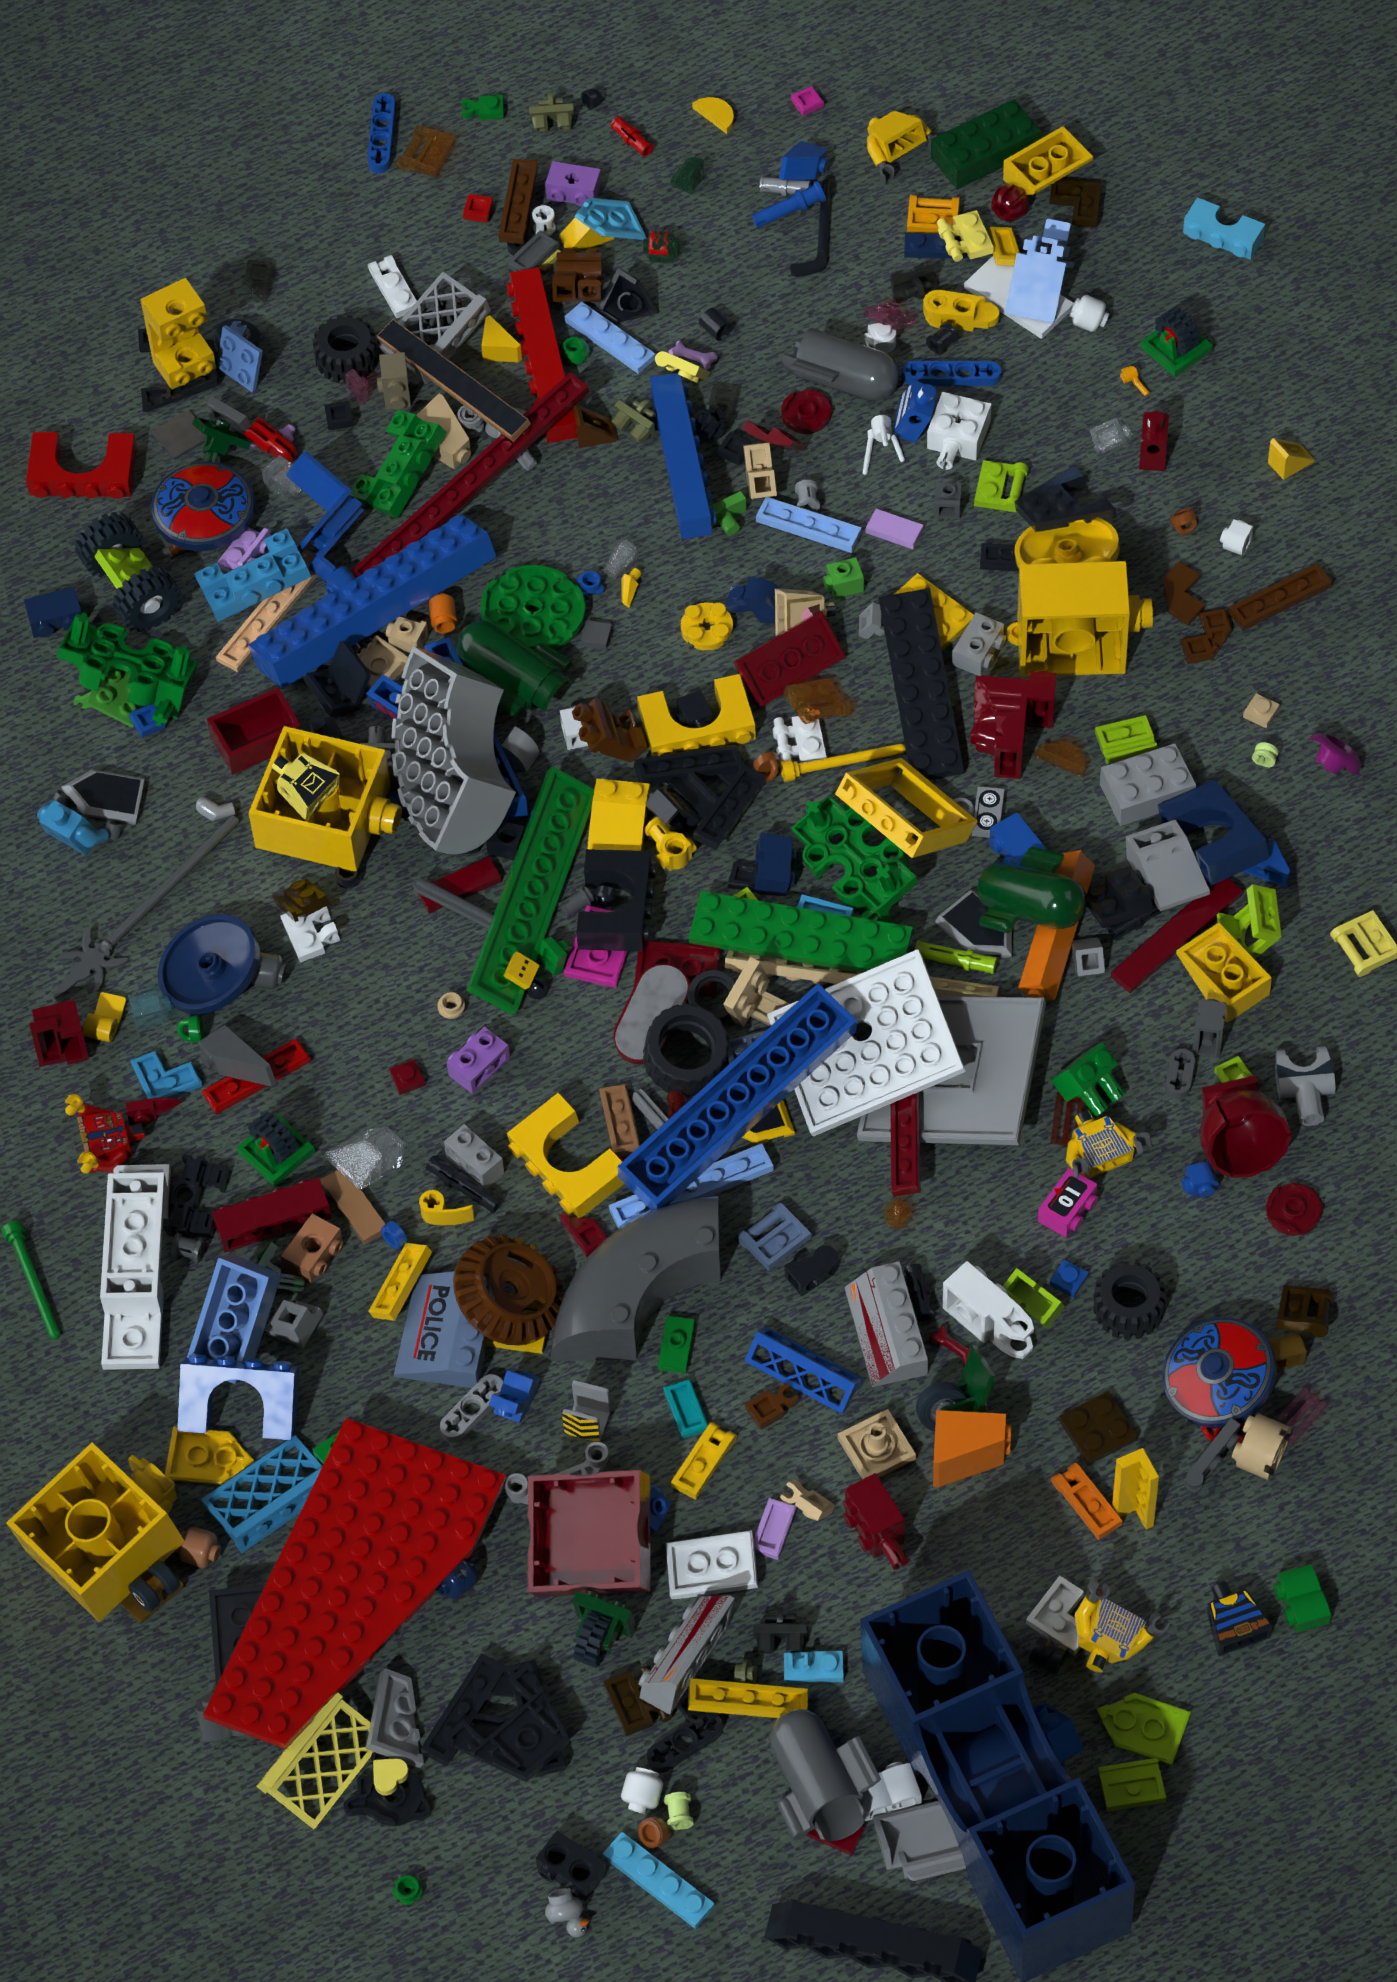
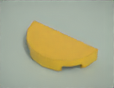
[692,97,734,134]

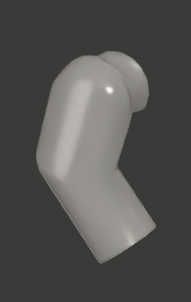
[196,797,235,821]

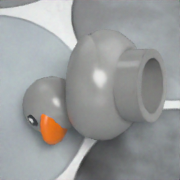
[545,1888,590,1938]

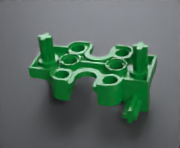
[57,613,198,726]
[791,795,919,923]

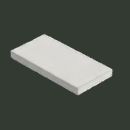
[964,256,1074,339]

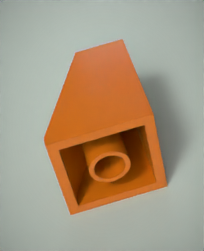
[933,1410,1011,1487]

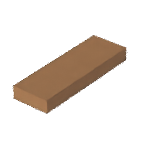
[599,1084,640,1158]
[320,1166,385,1245]

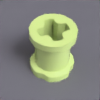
[664,1792,694,1830]

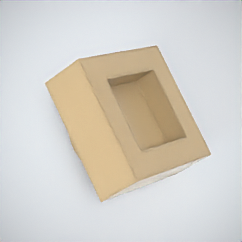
[1243,693,1280,728]

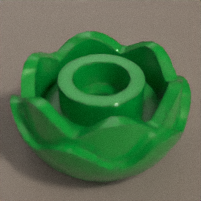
[559,337,590,365]

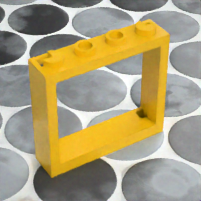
[835,758,978,858]

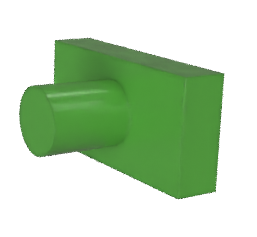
[709,491,746,536]

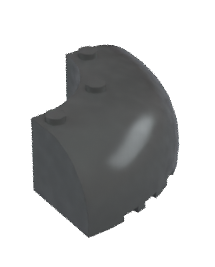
[551,1196,721,1362]

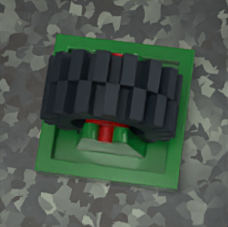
[1140,307,1213,378]
[236,1111,315,1187]

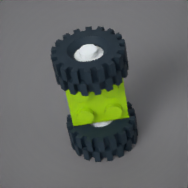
[74,512,183,632]

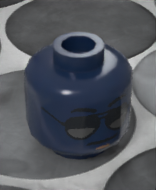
[436,1558,477,1599]

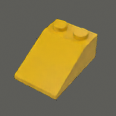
[587,778,650,851]
[1176,923,1272,1023]

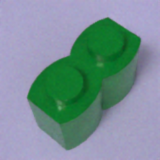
[1273,1564,1331,1633]

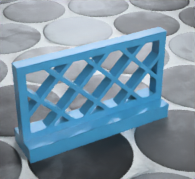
[201,1435,322,1553]

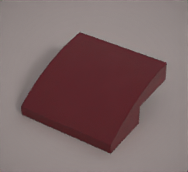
[742,420,807,451]

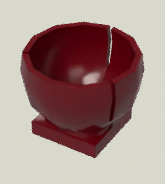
[1199,1075,1291,1178]

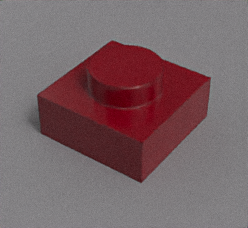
[389,1059,425,1095]

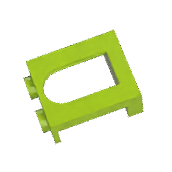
[1217,884,1282,959]

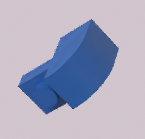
[489,1368,541,1423]

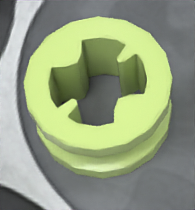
[1252,742,1279,767]

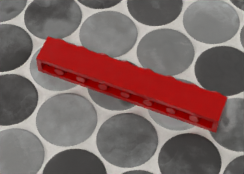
[506,267,577,443]

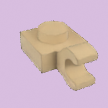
[780,1480,836,1521]

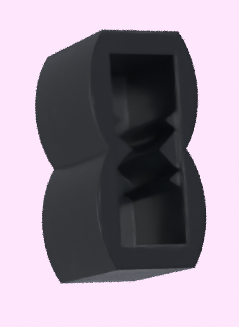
[645,788,701,835]

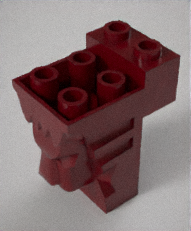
[970,671,1057,779]

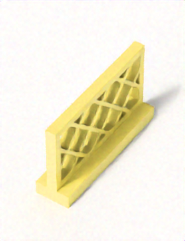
[256,1693,373,1829]

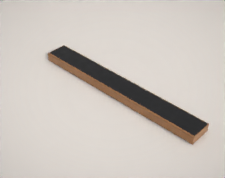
[376,319,531,442]

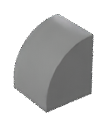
[501,727,539,773]
[1071,937,1105,976]

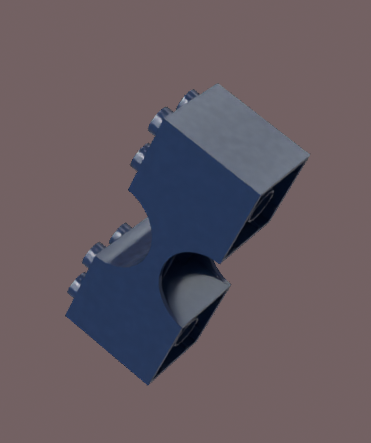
[860,1570,1135,1982]

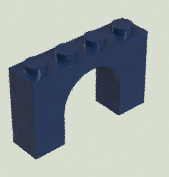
[1158,779,1270,885]

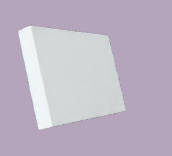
[666,1531,758,1599]

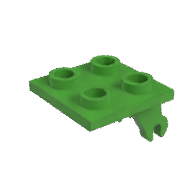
[73,669,142,727]

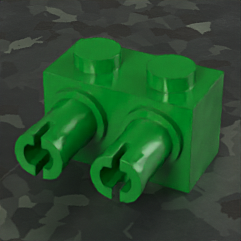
[1051,1042,1126,1117]

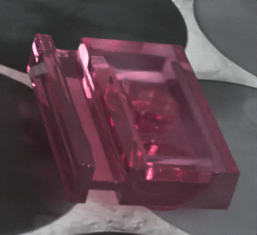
[863,301,916,330]

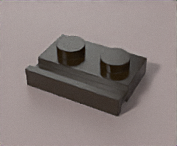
[272,879,329,922]

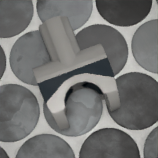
[1275,1046,1335,1126]

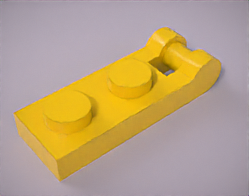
[671,1422,737,1500]

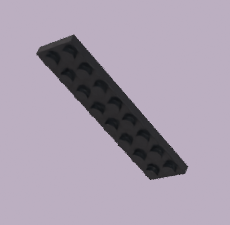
[878,588,964,780]

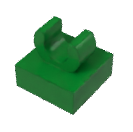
[537,936,572,976]

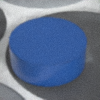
[381,1221,407,1249]

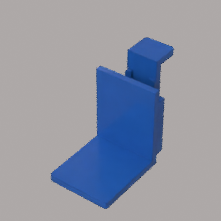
[286,451,364,581]

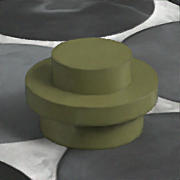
[734,1660,757,1684]

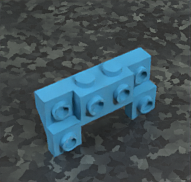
[194,528,311,622]

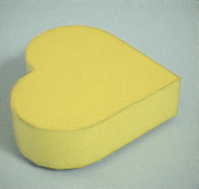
[373,1759,409,1796]

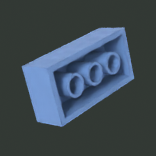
[187,1254,282,1384]

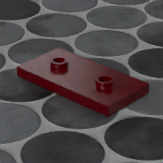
[733,611,846,708]

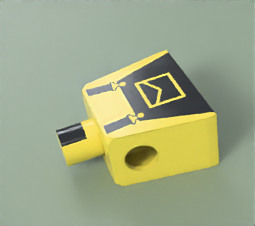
[272,754,340,820]

